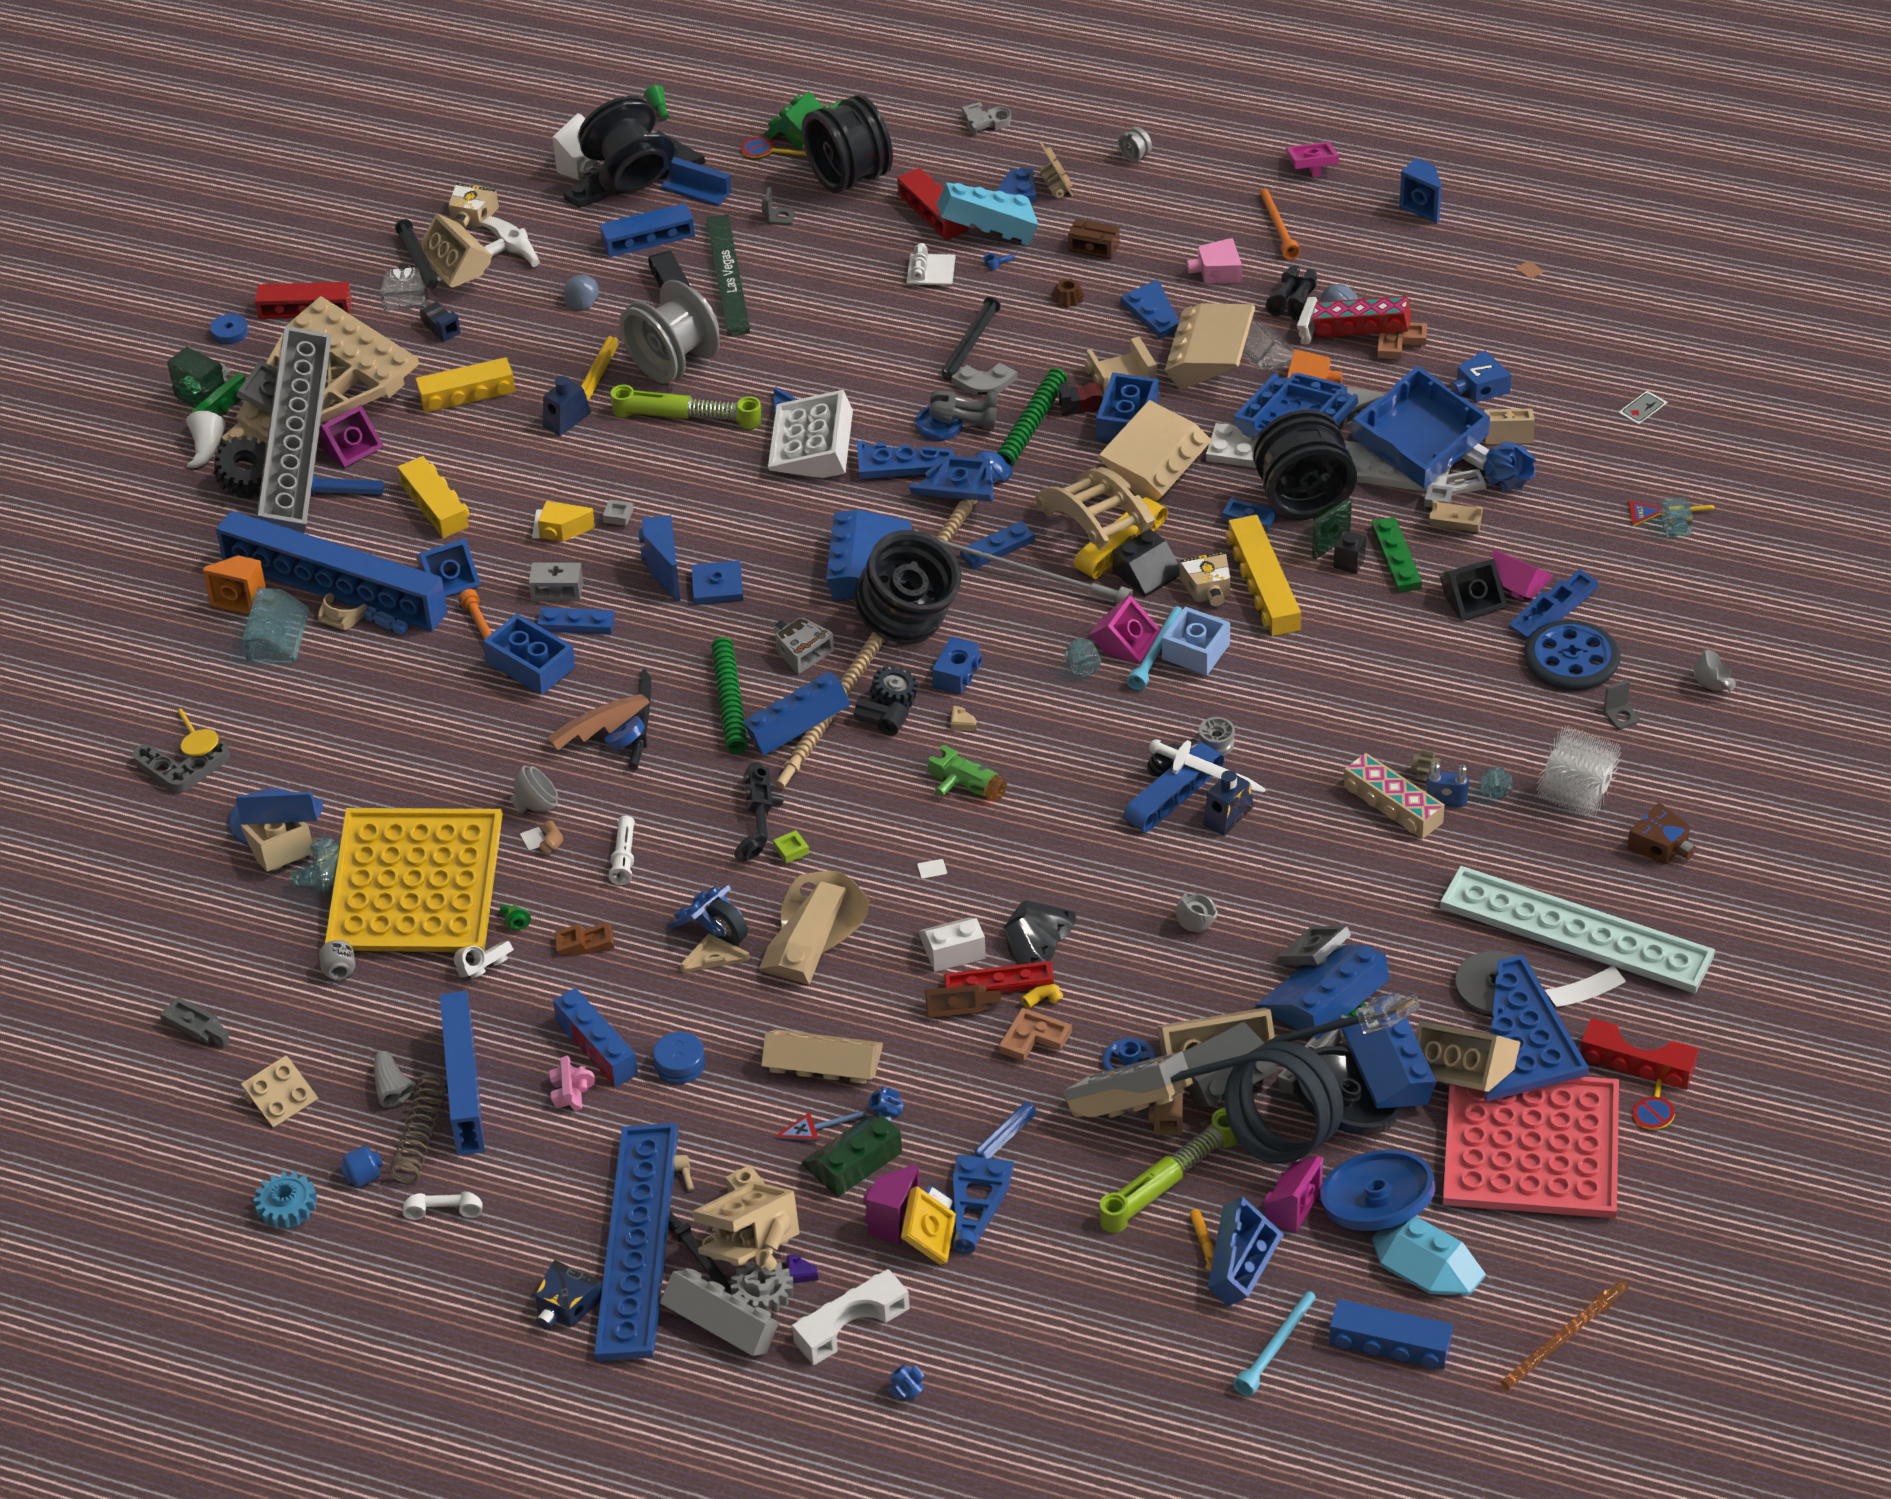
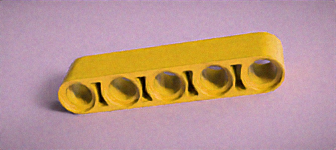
[1073,497,1168,579]

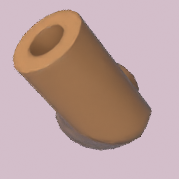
[540,821,563,854]

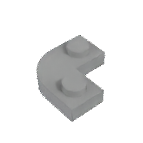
[951,363,1018,396]

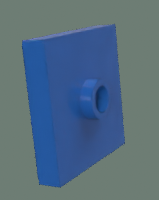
[691,561,744,604]

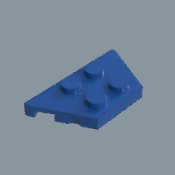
[909,455,994,502]

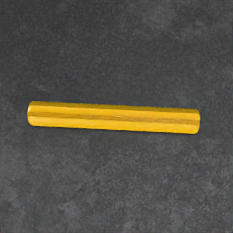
[581,336,619,401]

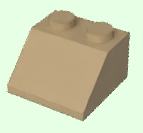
[241,822,315,872]

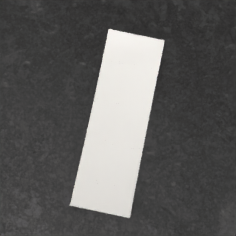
[1545,965,1626,1007]

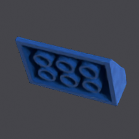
[826,509,912,601]
[1256,945,1390,1040]

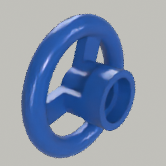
[1102,1038,1157,1071]

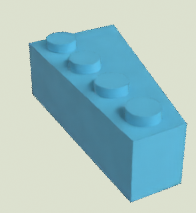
[937,182,1039,246]

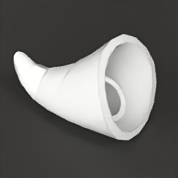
[186,411,226,468]

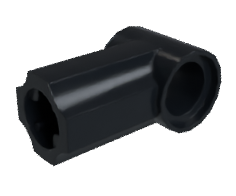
[854,698,909,736]

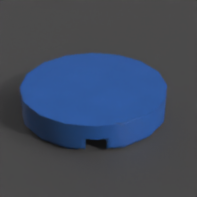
[916,406,963,441]

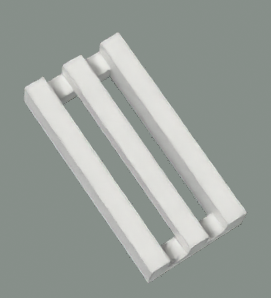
[1297,297,1318,344]
[1446,469,1486,495]

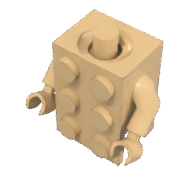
[693,1181,800,1271]

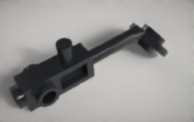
[734,762,784,862]

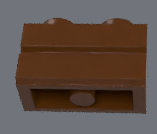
[1068,219,1120,259]

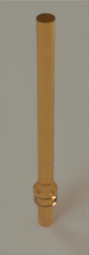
[1501,1279,1628,1390]

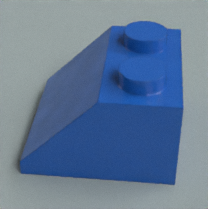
[1399,158,1442,223]
[415,538,481,597]

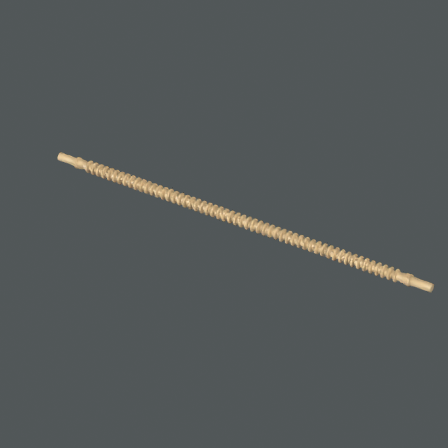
[775,499,978,789]

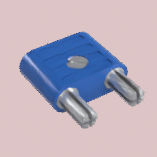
[1426,762,1469,807]

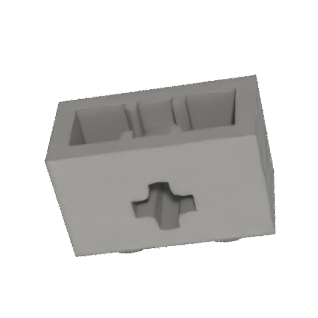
[529,562,583,601]

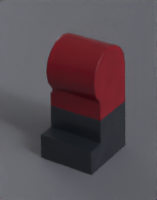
[1058,383,1103,416]

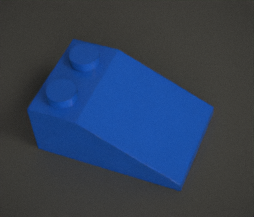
[638,515,681,601]

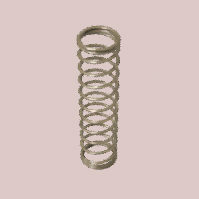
[390,1073,448,1183]

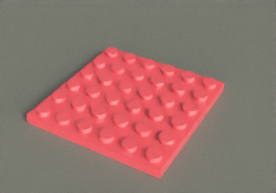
[1443,1077,1619,1218]

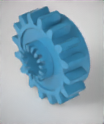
[253,1171,317,1229]

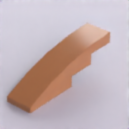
[547,694,650,750]

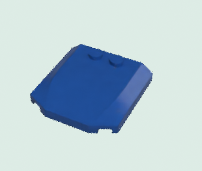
[1233,373,1358,438]

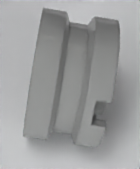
[1118,126,1152,162]
[1199,717,1235,755]

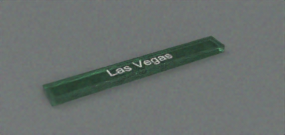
[706,214,750,336]

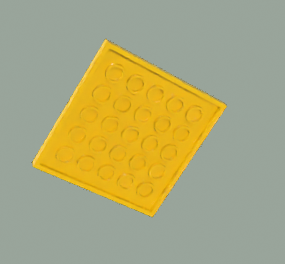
[325,808,503,952]

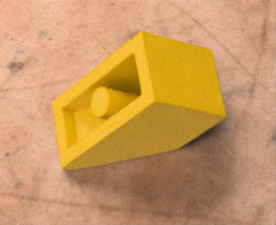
[538,501,595,542]

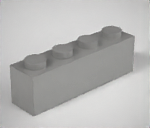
[660,1268,779,1356]

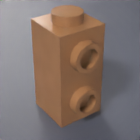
[1149,1094,1183,1135]

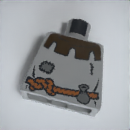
[773,618,834,675]

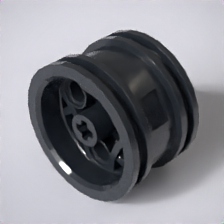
[802,94,893,193]
[1252,410,1357,520]

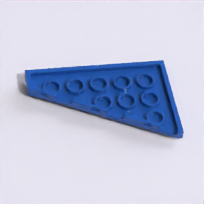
[1484,954,1589,1102]

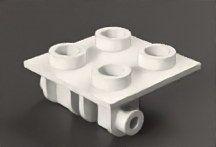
[907,243,956,286]

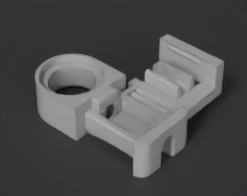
[962,102,1011,136]

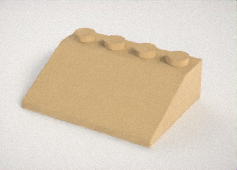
[1165,303,1255,390]
[1097,400,1212,502]

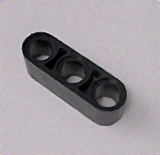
[648,250,690,289]

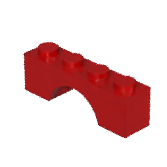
[1580,1018,1699,1090]

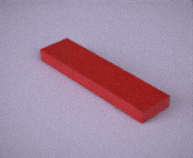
[944,961,1054,994]

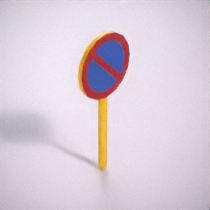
[741,137,806,158]
[1633,1079,1675,1130]

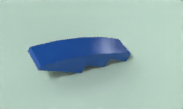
[1509,568,1599,639]

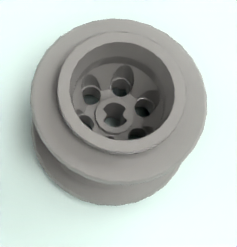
[619,280,720,384]

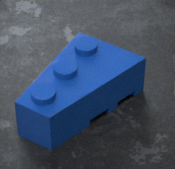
[1207,1197,1284,1306]

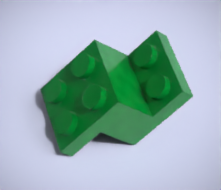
[764,91,840,150]

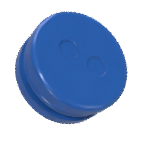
[653,1032,705,1084]

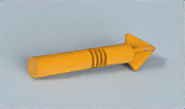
[1190,1209,1215,1271]

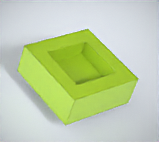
[773,830,809,863]

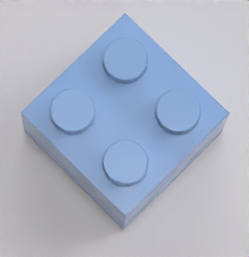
[1162,607,1230,675]

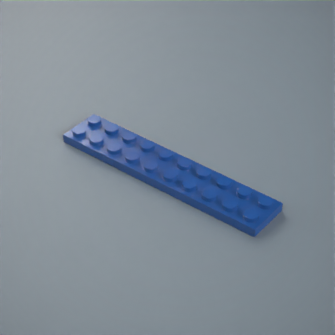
[594,1123,679,1361]

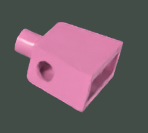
[1186,238,1242,284]

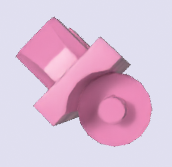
[549,1055,595,1111]

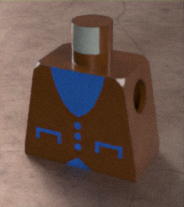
[1627,803,1696,864]

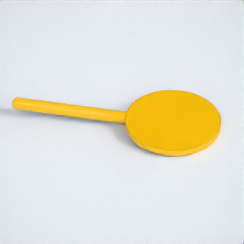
[178,709,219,756]

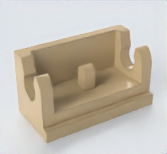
[1484,409,1535,444]
[1429,500,1483,533]

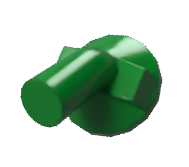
[500,904,531,930]

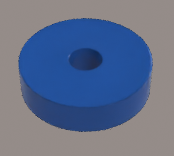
[210,314,248,344]
[605,715,645,750]

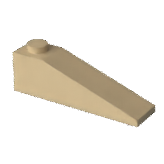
[759,881,846,985]

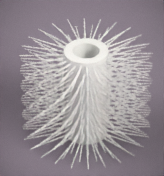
[1537,726,1621,817]

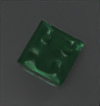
[167,346,225,408]

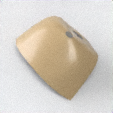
[781,871,869,953]

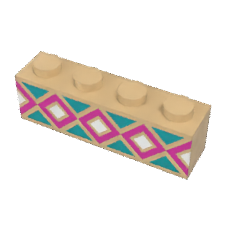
[1344,753,1445,839]

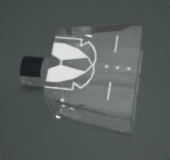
[380,264,427,311]

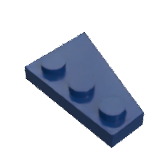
[1121,279,1179,339]

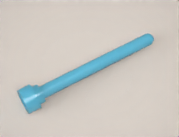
[1127,606,1182,691]
[1233,1291,1315,1397]

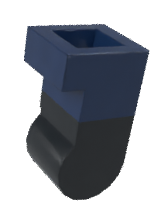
[419,302,461,342]

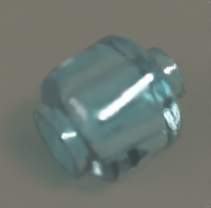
[1065,639,1101,677]

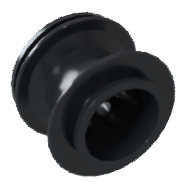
[577,96,676,193]

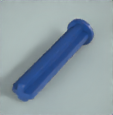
[311,475,384,495]

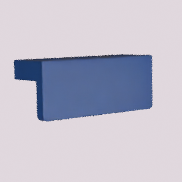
[661,157,732,206]
[236,792,324,825]

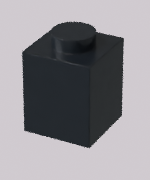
[1334,530,1366,574]

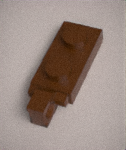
[924,984,1001,1017]

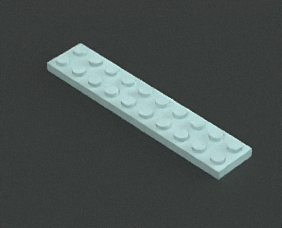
[1440,866,1715,994]

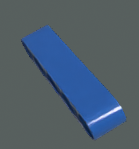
[1123,742,1225,832]

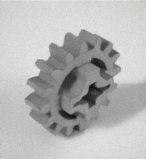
[731,1261,793,1312]

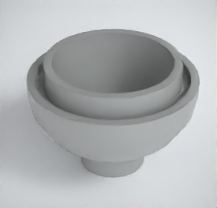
[510,765,558,813]

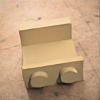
[1084,337,1157,395]

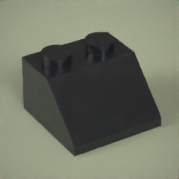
[1113,529,1180,597]
[1439,559,1508,620]

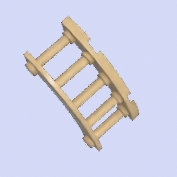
[1035,467,1155,551]

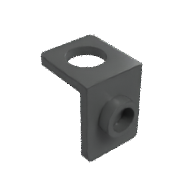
[762,187,795,225]
[1603,680,1640,730]

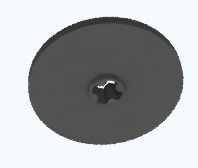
[1455,951,1538,1015]

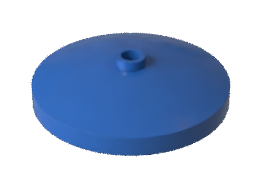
[1320,1150,1435,1231]

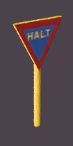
[1629,500,1714,527]

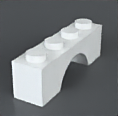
[792,1269,910,1366]

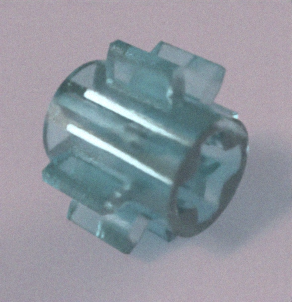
[1480,767,1513,799]

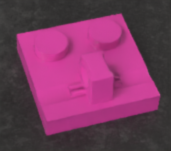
[1286,142,1339,177]

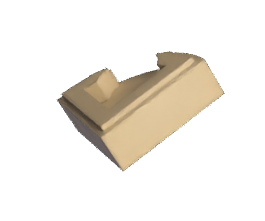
[951,706,977,731]

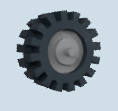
[870,665,918,710]

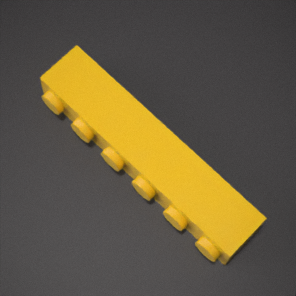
[1225,515,1301,636]

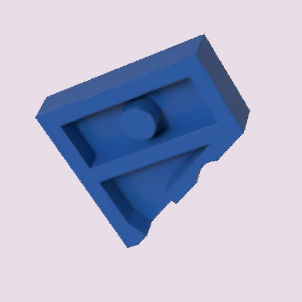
[997,168,1036,203]

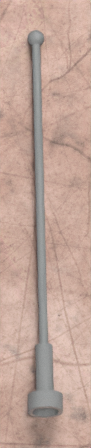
[915,529,1133,605]

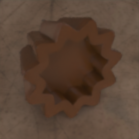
[1051,278,1084,308]

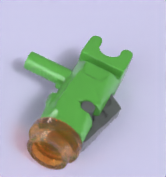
[928,745,1007,800]

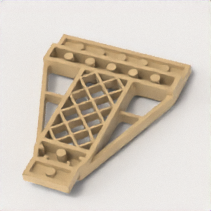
[221,296,419,449]

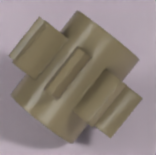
[1411,749,1441,782]

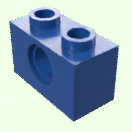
[932,636,982,695]

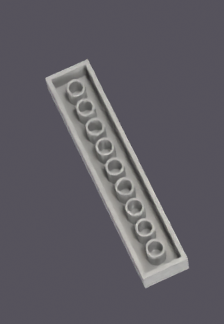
[256,326,332,533]

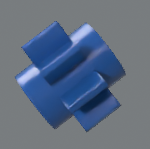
[869,1086,903,1121]
[888,1364,925,1401]

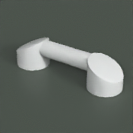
[403,1192,483,1220]

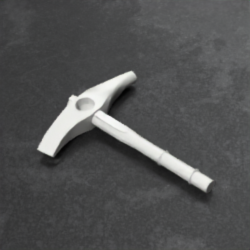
[420,216,540,288]

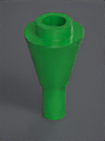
[644,85,669,121]

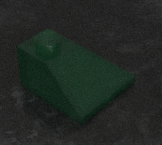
[1312,498,1352,560]

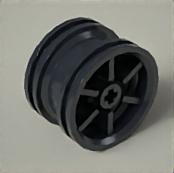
[853,530,962,643]

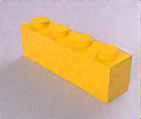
[416,357,516,413]
[397,456,470,538]

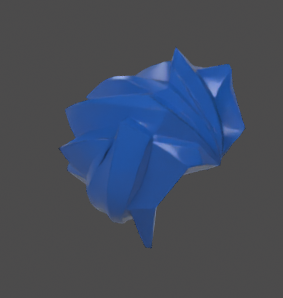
[1485,442,1536,493]

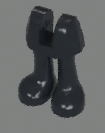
[1265,265,1317,321]

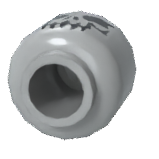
[319,940,356,980]

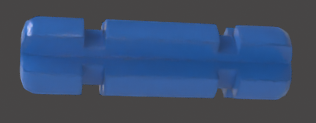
[364,606,408,635]

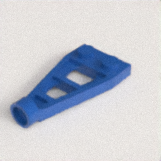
[953,1154,1014,1254]

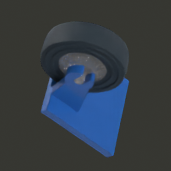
[668,885,748,945]

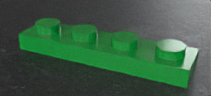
[1371,517,1422,593]

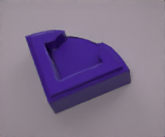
[787,1255,819,1283]

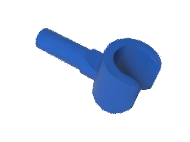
[983,253,1015,271]

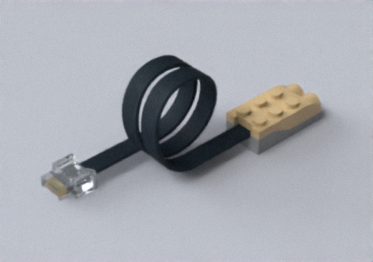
[1063,992,1421,1164]

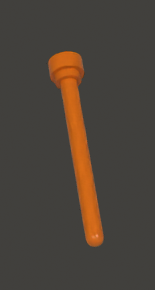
[1260,189,1301,260]
[458,589,508,676]

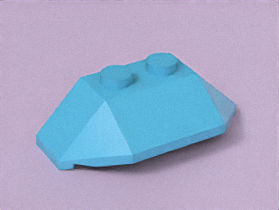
[1372,1216,1485,1296]

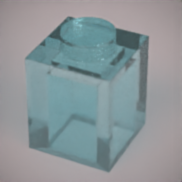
[1660,497,1693,537]

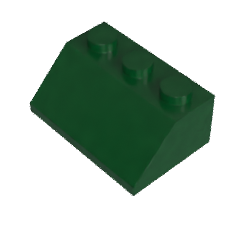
[801,1115,902,1197]

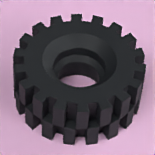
[214,436,266,498]

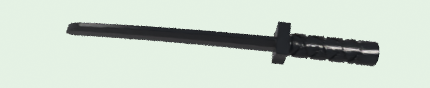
[628,669,651,771]
[669,1211,731,1295]

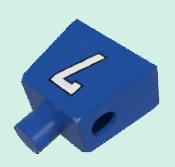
[1451,350,1511,402]

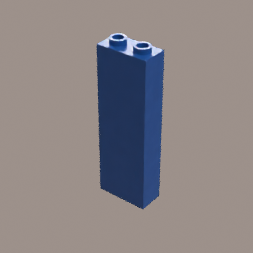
[440,991,485,1156]

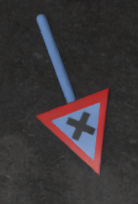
[774,1111,866,1141]

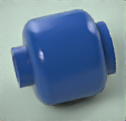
[340,1146,383,1187]

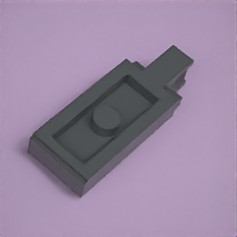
[159,997,231,1048]

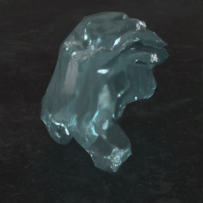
[290,835,340,893]

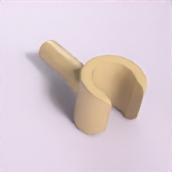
[674,1155,694,1192]

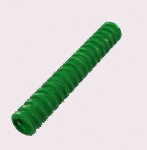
[997,368,1067,467]
[711,637,748,754]

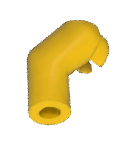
[1021,984,1063,1009]

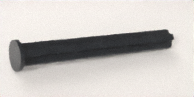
[395,219,438,289]
[942,297,1001,380]

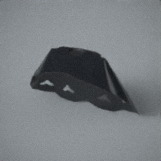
[1004,900,1076,965]

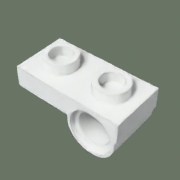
[454,941,514,979]

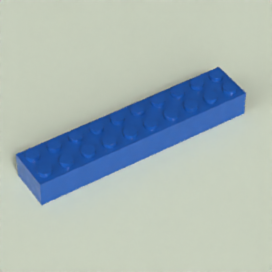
[216,510,447,632]

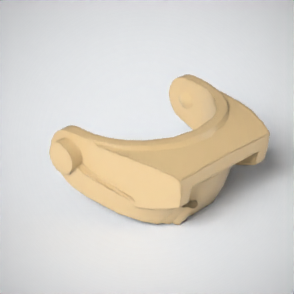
[318,593,368,630]

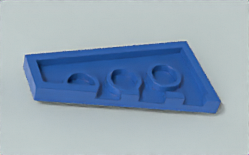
[857,440,954,479]

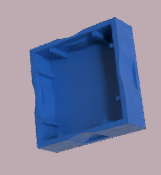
[1352,366,1490,489]

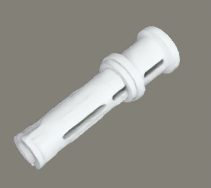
[608,816,635,885]

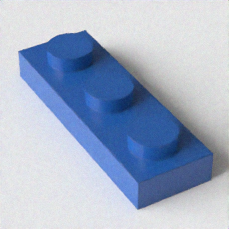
[960,521,1035,570]
[537,607,615,635]

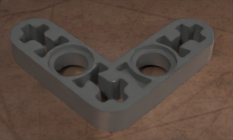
[133,740,230,793]

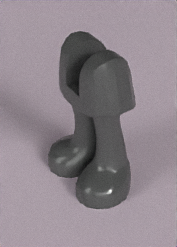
[929,391,998,430]

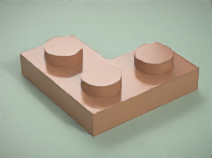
[1378,322,1427,359]
[999,1008,1072,1061]

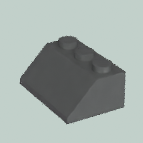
[1183,1022,1278,1108]

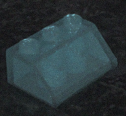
[242,588,310,663]

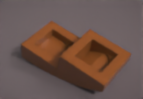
[555,922,615,955]

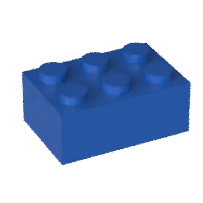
[1096,372,1159,442]
[483,613,575,695]

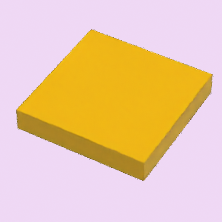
[901,1186,956,1265]

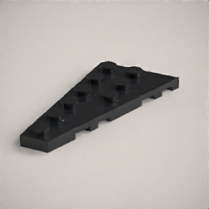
[563,130,705,208]

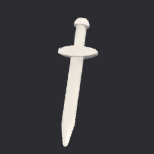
[1149,739,1265,792]

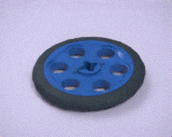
[1524,620,1621,690]

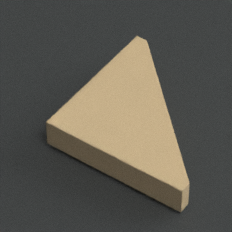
[680,934,750,973]

